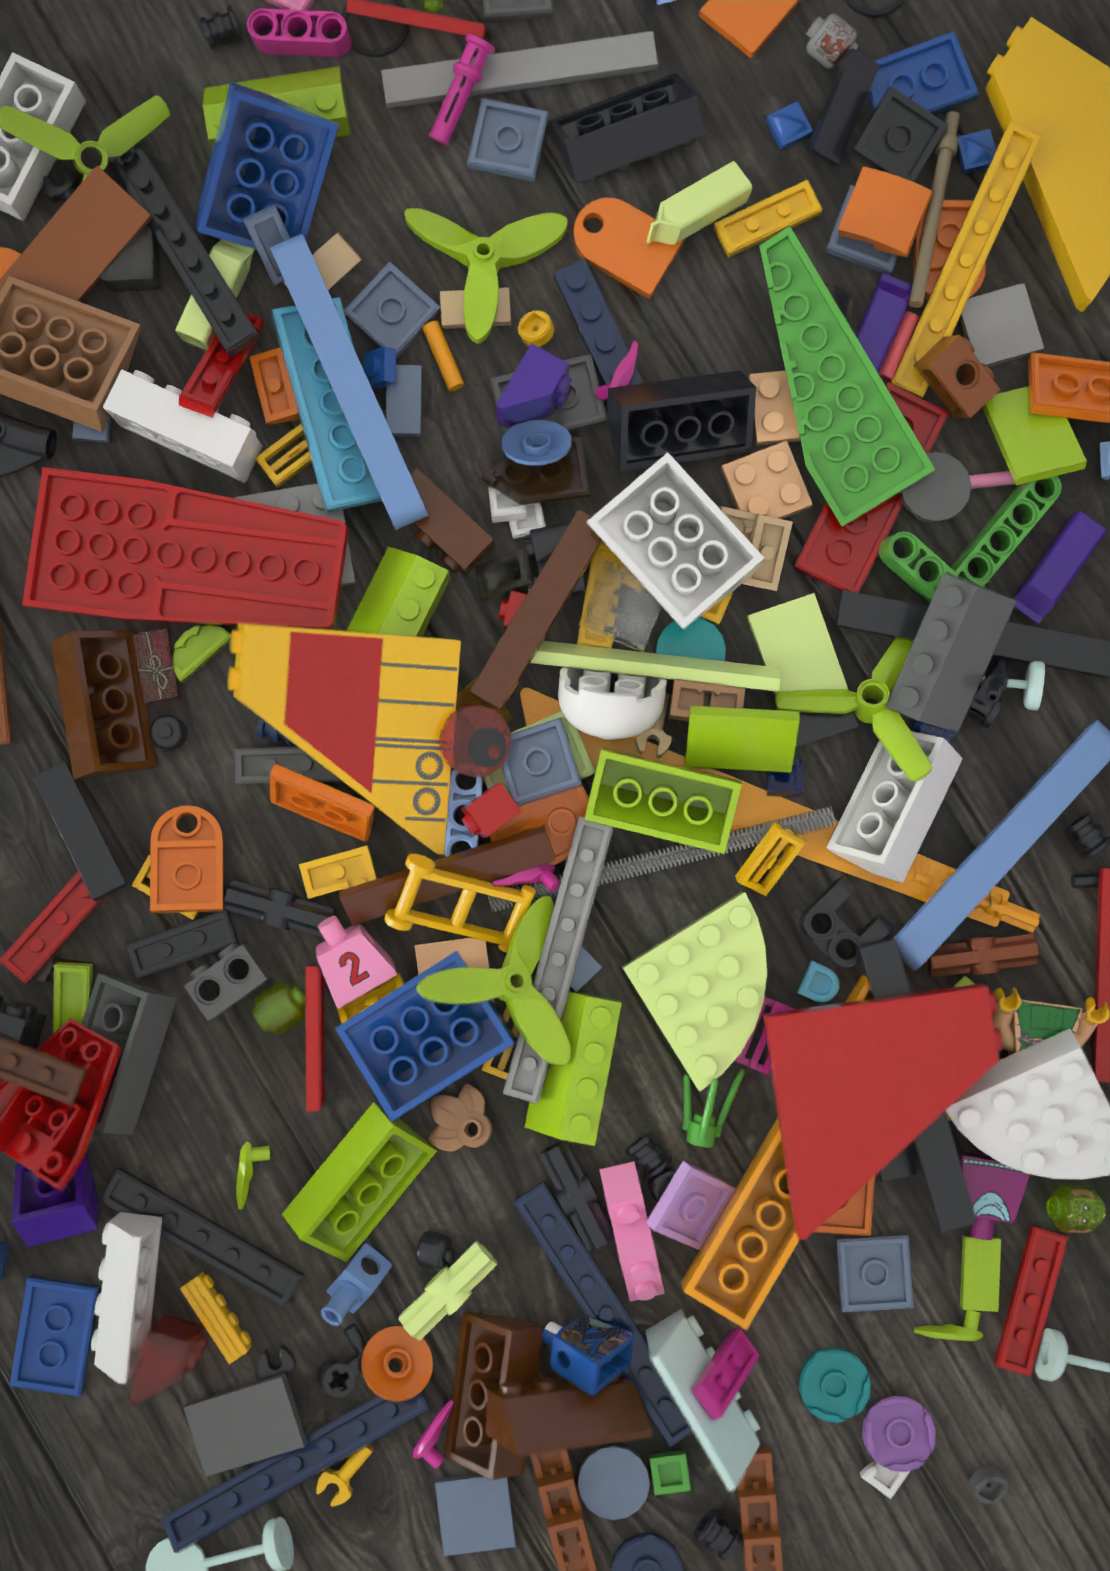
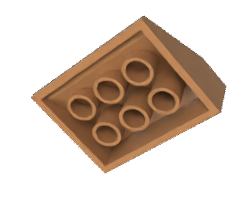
[0,276,141,432]

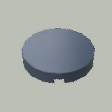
[578,1444,650,1520]

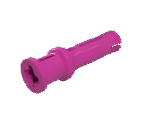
[428,34,495,146]

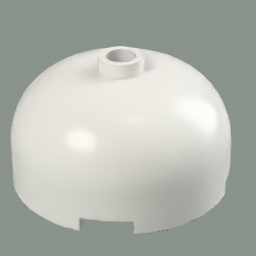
[558,667,667,740]

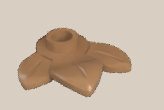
[428,1084,492,1152]

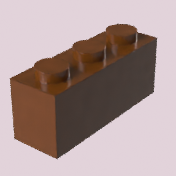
[410,468,495,576]

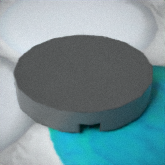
[899,452,971,524]

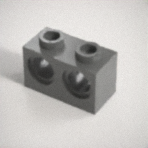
[184,942,273,1021]

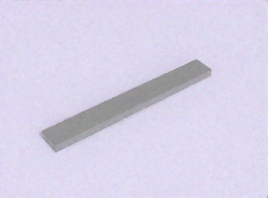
[381,31,658,109]
[503,816,614,1104]

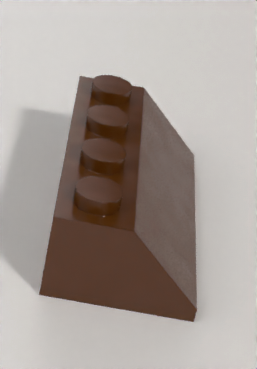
[51,630,157,779]
[444,1312,543,1480]
[486,1374,652,1456]

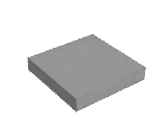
[959,283,1044,367]

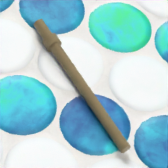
[909,111,960,308]

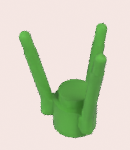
[682,1068,746,1148]

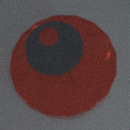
[439,705,511,777]

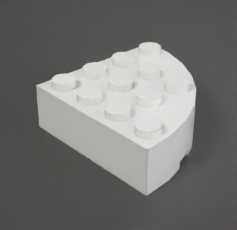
[946,1029,1110,1179]

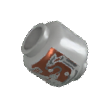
[806,13,858,69]

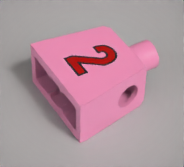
[316,916,397,1009]

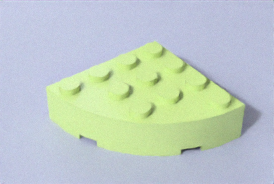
[622,892,767,1092]

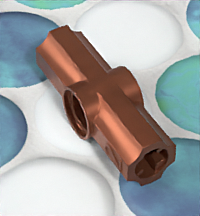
[925,933,1039,978]

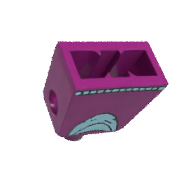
[957,1151,1030,1240]

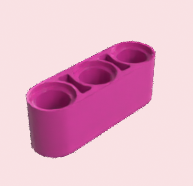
[247,8,352,57]

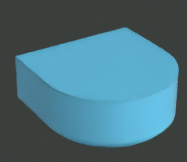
[797,961,839,1002]

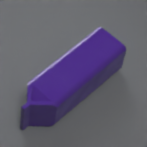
[855,273,912,373]
[1013,511,1107,624]

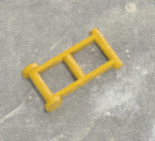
[384,854,536,953]

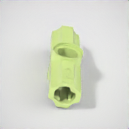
[398,1240,497,1341]

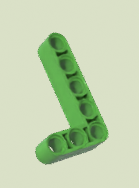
[879,476,1062,604]

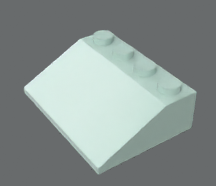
[645,1308,761,1491]

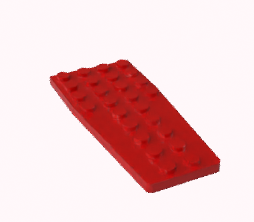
[22,467,349,629]

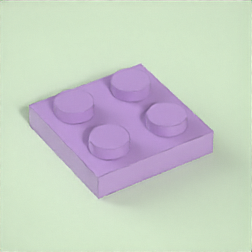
[646,1161,736,1250]

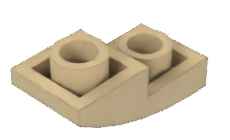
[284,233,362,291]

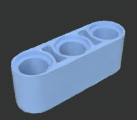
[445,764,483,857]

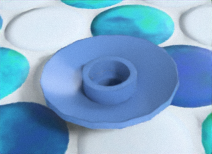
[502,420,571,465]

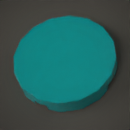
[656,618,726,682]
[798,1347,871,1423]

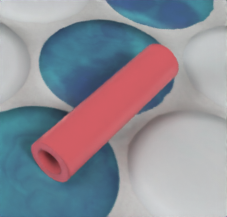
[878,311,919,382]

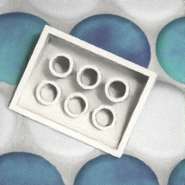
[587,453,764,629]

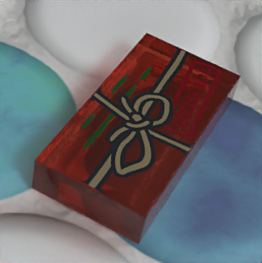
[132,628,181,704]

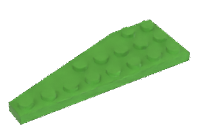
[759,226,935,527]

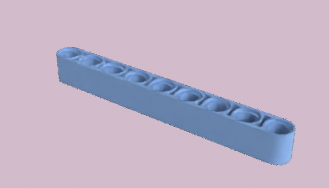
[270,233,428,530]
[893,720,1110,971]

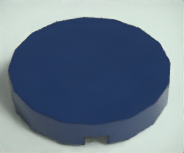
[611,1532,683,1571]

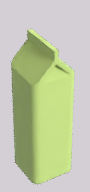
[646,161,752,245]
[175,239,255,350]

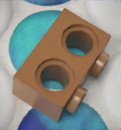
[668,680,745,722]

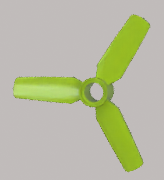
[0,95,170,182]
[775,638,932,782]

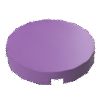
[862,1395,936,1472]

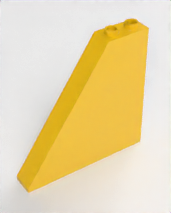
[985,17,1110,312]

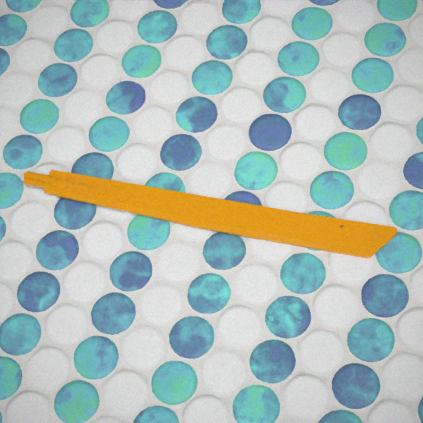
[520,687,1040,933]

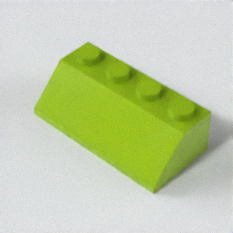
[203,66,351,149]
[347,547,451,636]
[584,747,742,854]
[524,991,622,1146]
[282,1102,437,1262]

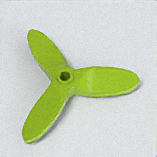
[405,208,568,344]
[416,896,571,1066]

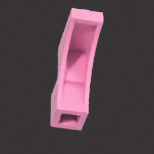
[599,1162,665,1302]

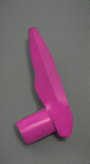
[596,341,638,401]
[492,865,561,892]
[413,1400,454,1469]

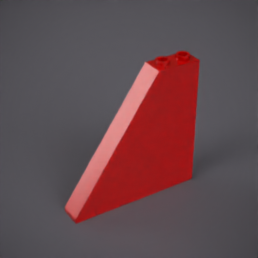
[763,984,1003,1240]

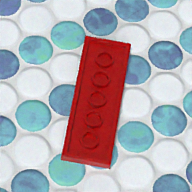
[793,381,949,593]

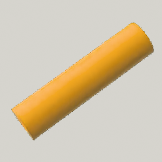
[422,321,465,392]

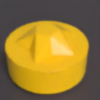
[518,310,554,347]

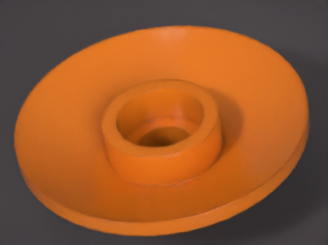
[361,1326,433,1401]

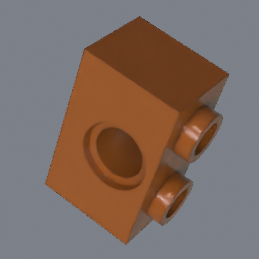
[914,335,1000,418]

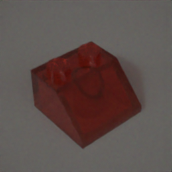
[127,1314,208,1407]

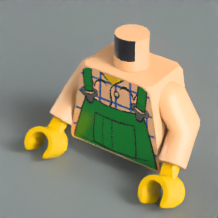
[993,987,1110,1056]

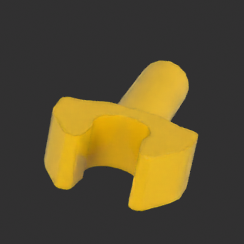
[316,1445,374,1507]

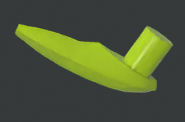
[236,1142,270,1210]
[913,1310,983,1341]

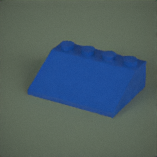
[194,82,339,249]
[335,951,517,1122]

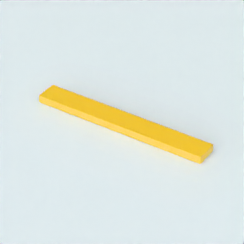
[891,121,1042,398]

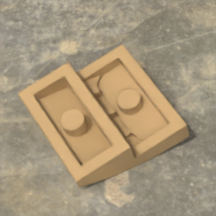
[719,506,793,591]

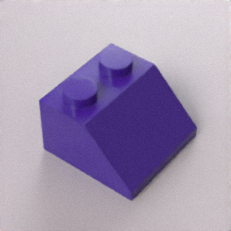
[496,343,572,428]
[11,1150,99,1247]

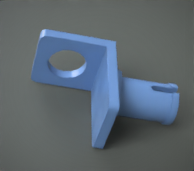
[321,1243,392,1326]

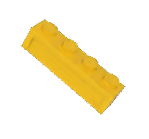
[180,1271,252,1364]

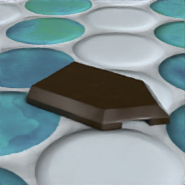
[481,436,590,505]

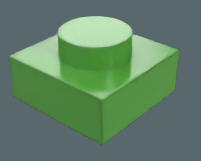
[649,1449,691,1495]

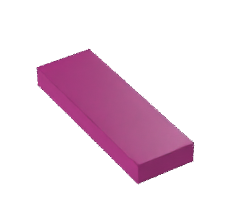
[691,1327,759,1421]

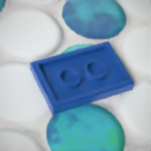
[866,31,979,115]
[9,1275,101,1397]

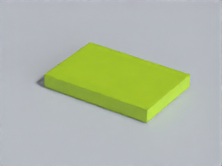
[982,386,1087,486]
[685,706,800,773]

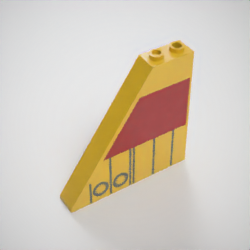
[228,623,461,855]

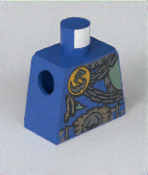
[542,1316,635,1396]

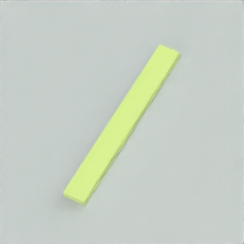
[497,637,781,691]

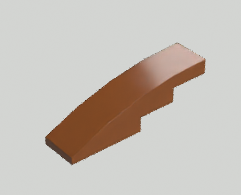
[737,1446,783,1571]
[530,1449,597,1571]

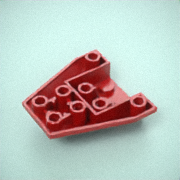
[0,1018,122,1191]

